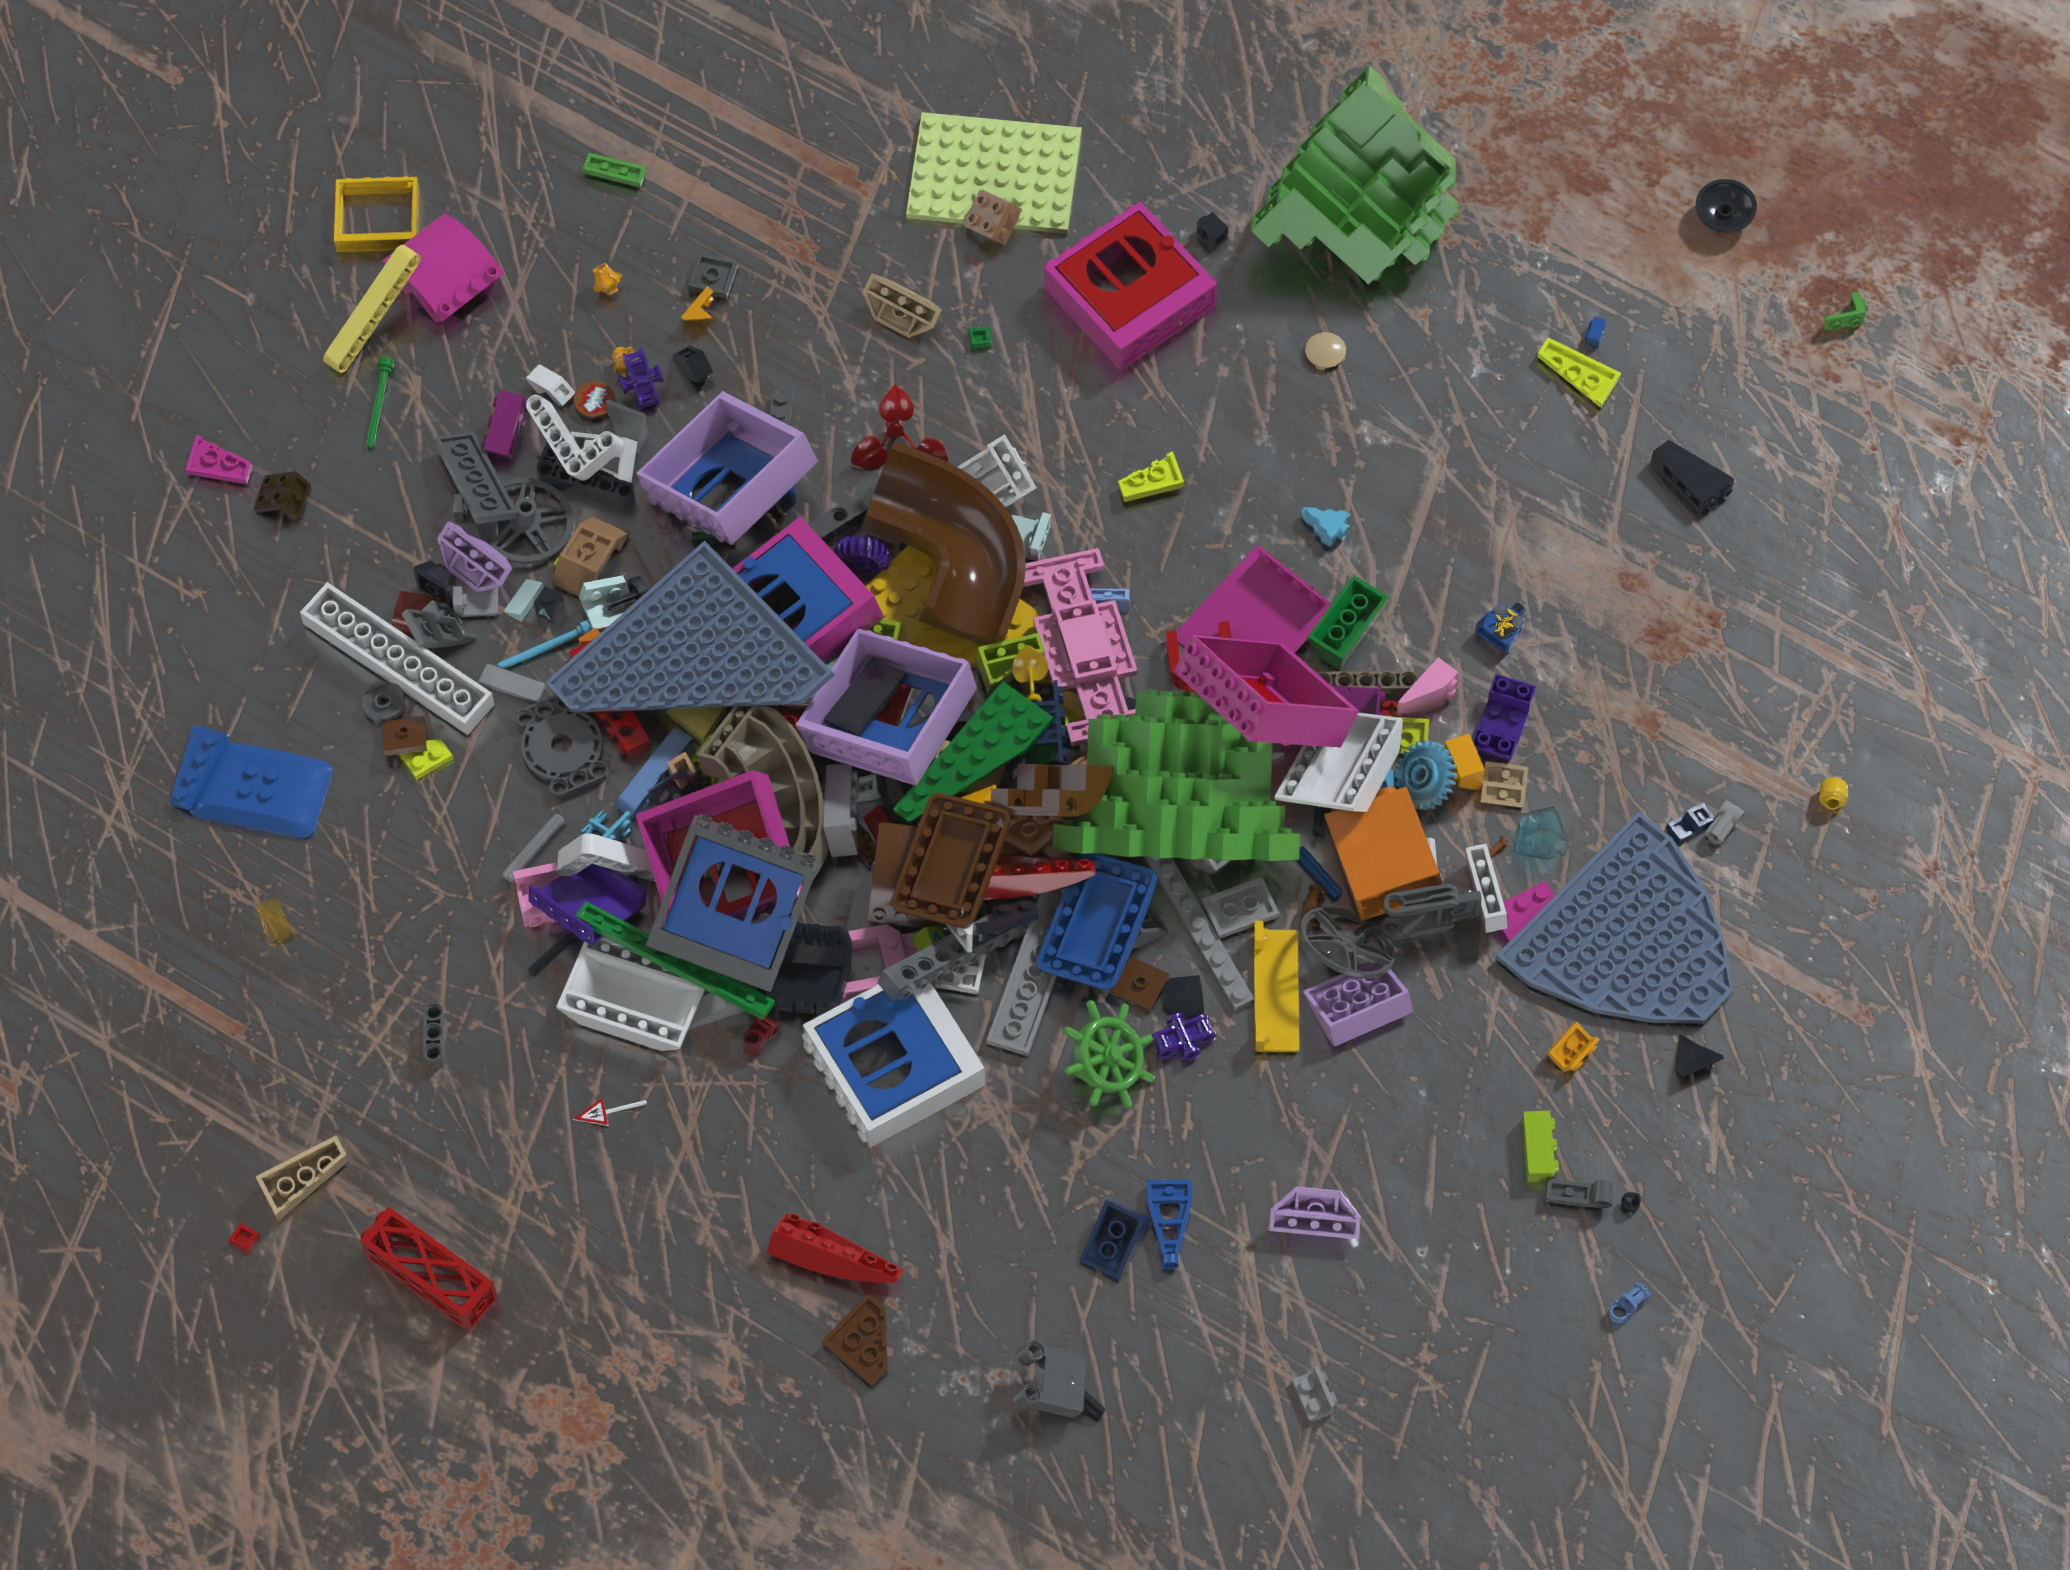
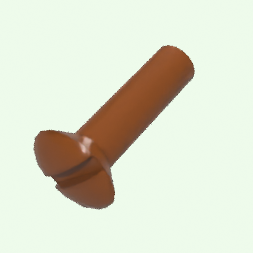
[1489,836,1509,858]

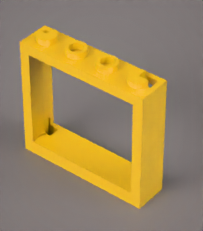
[334,176,420,252]

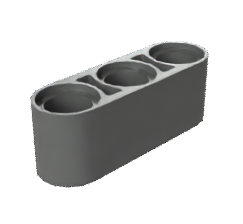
[423,1002,446,1070]

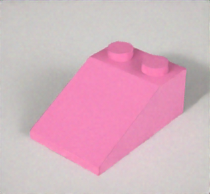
[1397,657,1459,718]

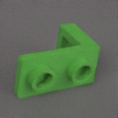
[1823,292,1867,330]

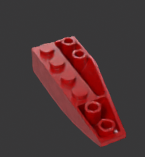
[983,854,1095,900]
[766,1213,904,1283]

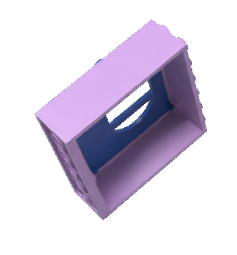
[636,391,818,545]
[796,628,977,786]

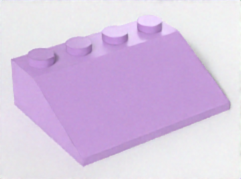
[1303,962,1413,1047]

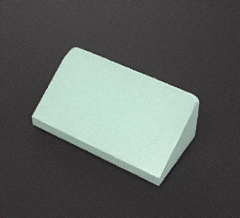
[503,579,544,622]

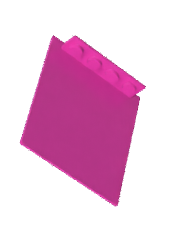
[1177,544,1332,653]

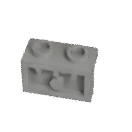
[1292,1366,1337,1422]

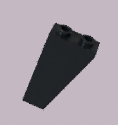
[1651,440,1734,512]

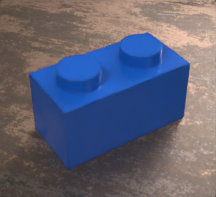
[1585,316,1606,347]

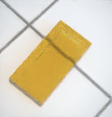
[256,897,294,944]

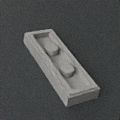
[479,664,546,704]

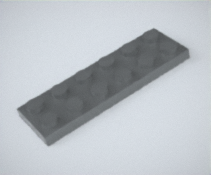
[434,432,517,524]

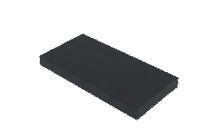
[824,657,908,737]

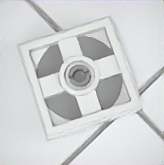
[935,955,986,994]

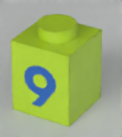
[911,926,945,952]

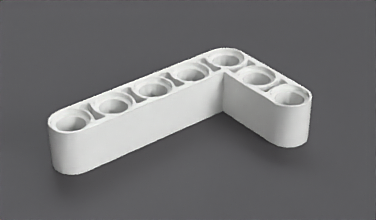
[526,395,624,481]
[557,833,674,882]

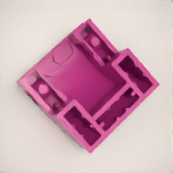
[381,213,504,323]

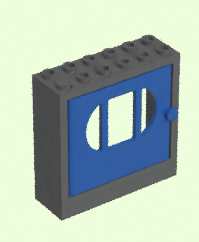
[646,814,819,992]

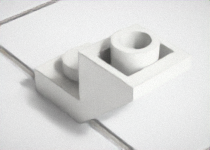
[525,364,575,407]

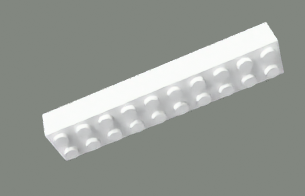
[300,582,495,735]

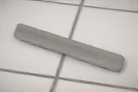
[502,814,564,882]

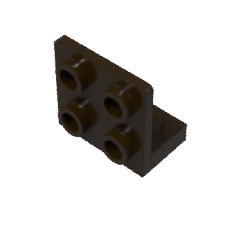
[253,471,311,521]

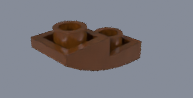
[856,823,877,868]

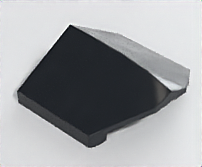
[1161,975,1204,1019]

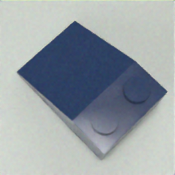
[1079,1199,1152,1280]

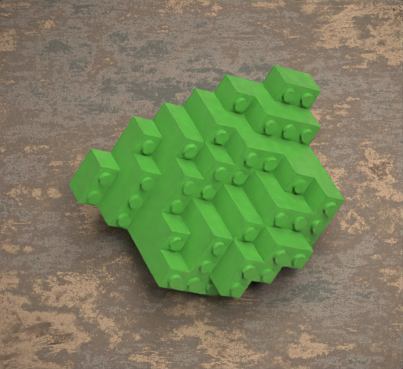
[1251,66,1459,284]
[1052,689,1300,861]

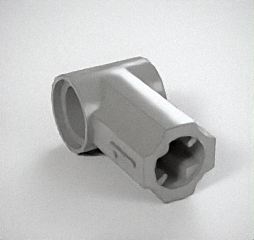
[1705,800,1745,844]

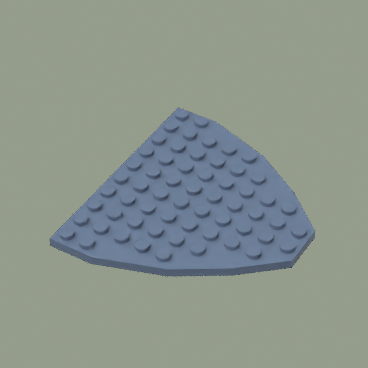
[1496,811,1733,1024]

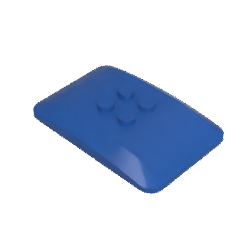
[190,742,333,839]
[1037,853,1157,990]

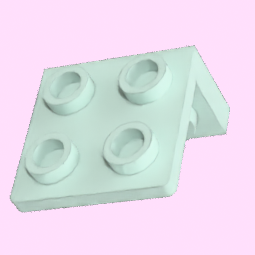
[1011,512,1051,561]
[579,575,628,630]

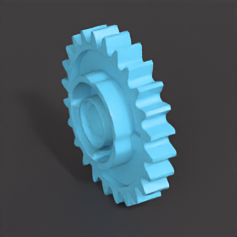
[1394,740,1457,810]

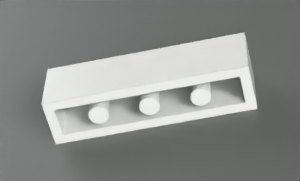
[1465,844,1507,933]

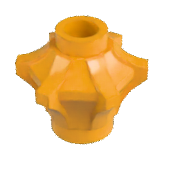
[592,263,622,295]
[612,347,639,377]

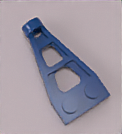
[1147,1180,1192,1269]

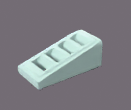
[856,774,883,802]

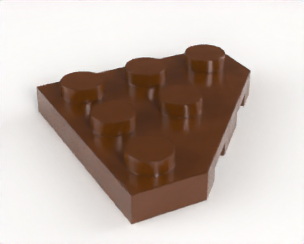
[822,1293,888,1387]

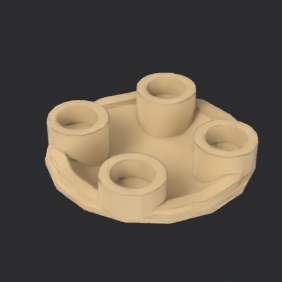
[1305,332,1346,370]

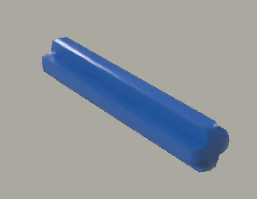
[1299,846,1342,899]

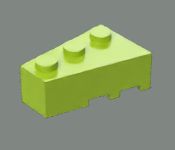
[975,633,1045,696]

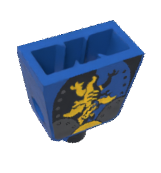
[1475,602,1525,655]

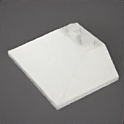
[958,434,1037,507]

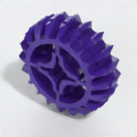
[834,535,890,577]

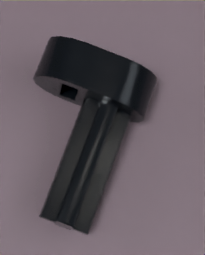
[606,575,649,612]

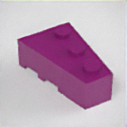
[482,390,527,459]

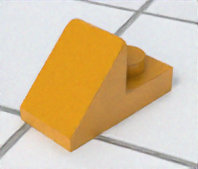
[681,286,714,323]

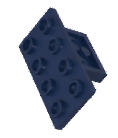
[1033,680,1069,765]

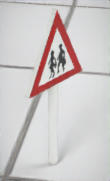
[573,1097,647,1126]

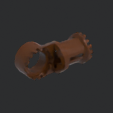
[1300,884,1327,927]

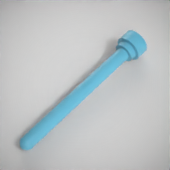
[497,619,592,669]

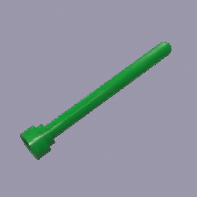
[366,357,395,449]

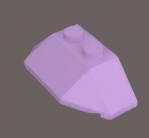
[437,521,512,592]
[1269,1186,1361,1239]

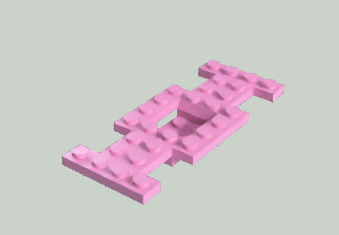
[1023,548,1138,746]

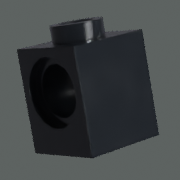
[1197,212,1228,250]

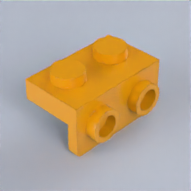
[1546,1022,1600,1072]

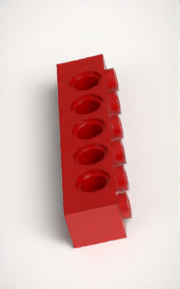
[568,641,651,761]

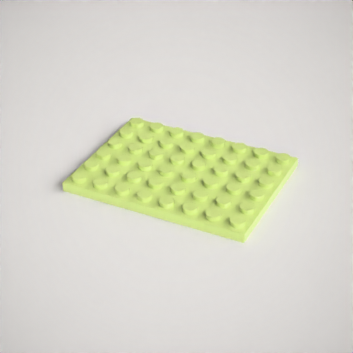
[906,112,1082,234]

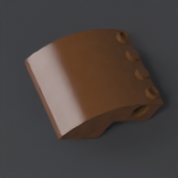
[991,764,1113,821]
[867,822,951,932]

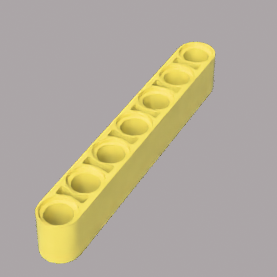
[323,245,421,373]

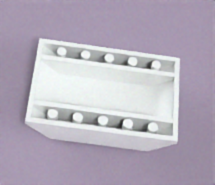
[1274,713,1403,812]
[556,937,704,1051]

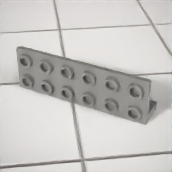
[453,494,498,617]

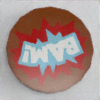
[574,381,615,420]

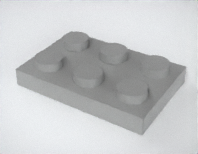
[1202,877,1279,939]

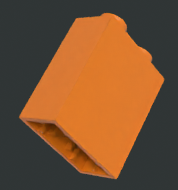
[1324,787,1442,921]

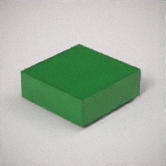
[968,326,991,350]

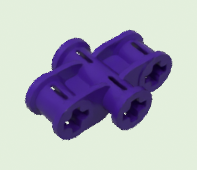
[618,348,664,411]
[1151,1013,1217,1060]

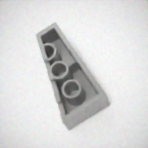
[823,763,859,857]

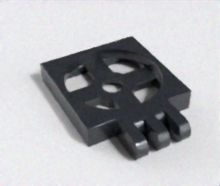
[647,767,712,806]

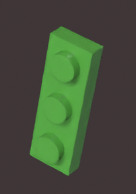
[582,153,647,188]

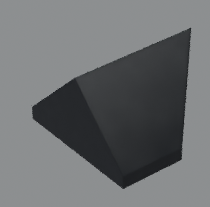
[1675,1034,1724,1076]

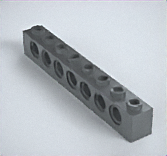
[877,913,1028,1002]

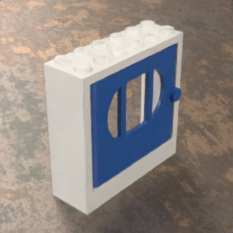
[802,983,985,1148]

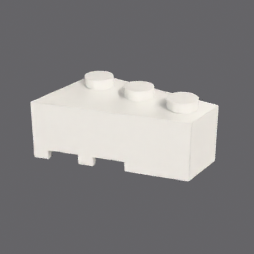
[568,432,638,483]

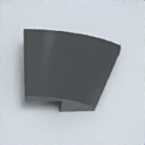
[402,600,476,648]

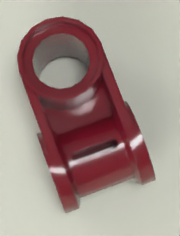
[743,1017,781,1056]

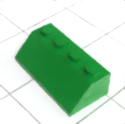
[1307,575,1389,670]

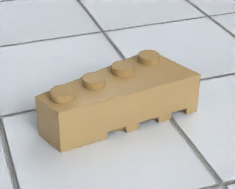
[255,1136,348,1221]

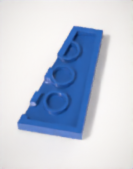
[169,724,230,811]

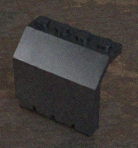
[756,921,852,1015]

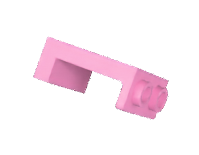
[513,863,559,927]

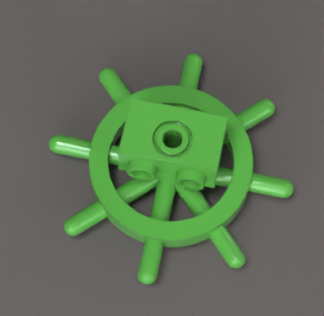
[1063,1000,1155,1109]

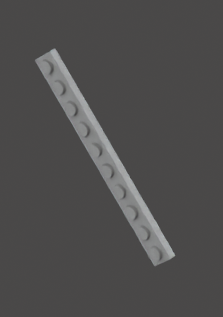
[1144,856,1254,1011]

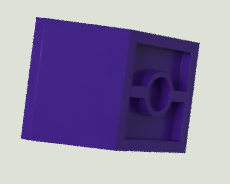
[1472,674,1536,760]

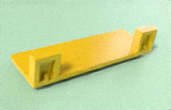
[1254,921,1299,1052]

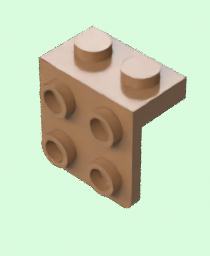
[963,190,1022,246]

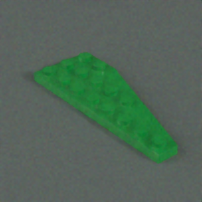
[893,681,1054,825]

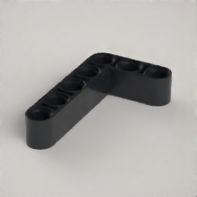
[536,430,636,508]

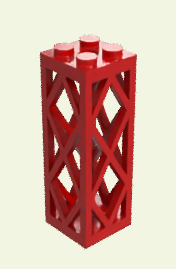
[360,1206,498,1332]

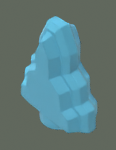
[1300,507,1350,547]

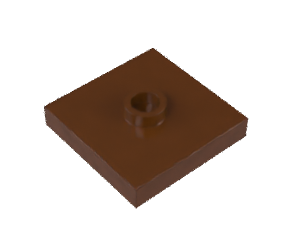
[382,716,427,756]
[1111,956,1170,1013]

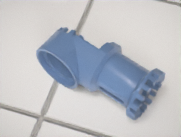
[1608,1281,1651,1324]

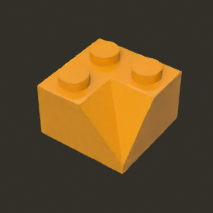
[1444,734,1485,790]

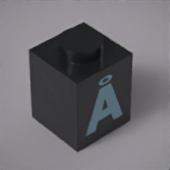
[534,586,565,623]

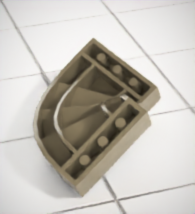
[697,705,829,885]

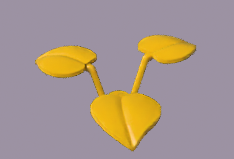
[1012,646,1085,722]

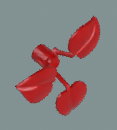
[851,385,949,469]

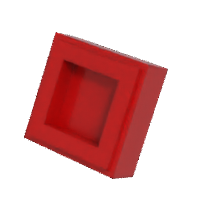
[228,1223,260,1254]

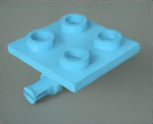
[580,810,632,842]

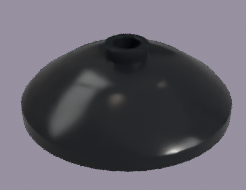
[1695,179,1757,233]

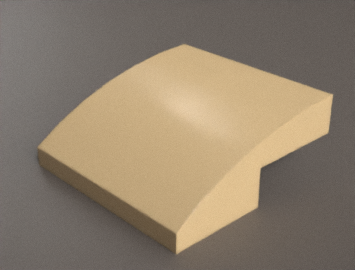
[1480,761,1528,808]

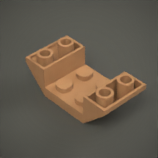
[551,517,629,597]

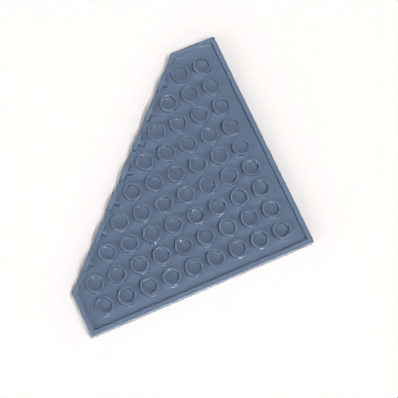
[545,541,835,712]

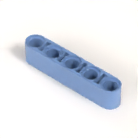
[616,727,695,818]

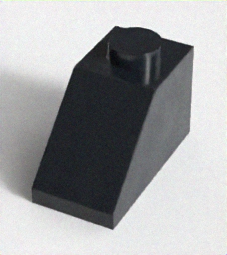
[672,345,713,382]

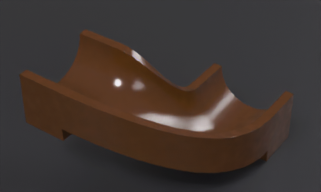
[860,441,1026,646]

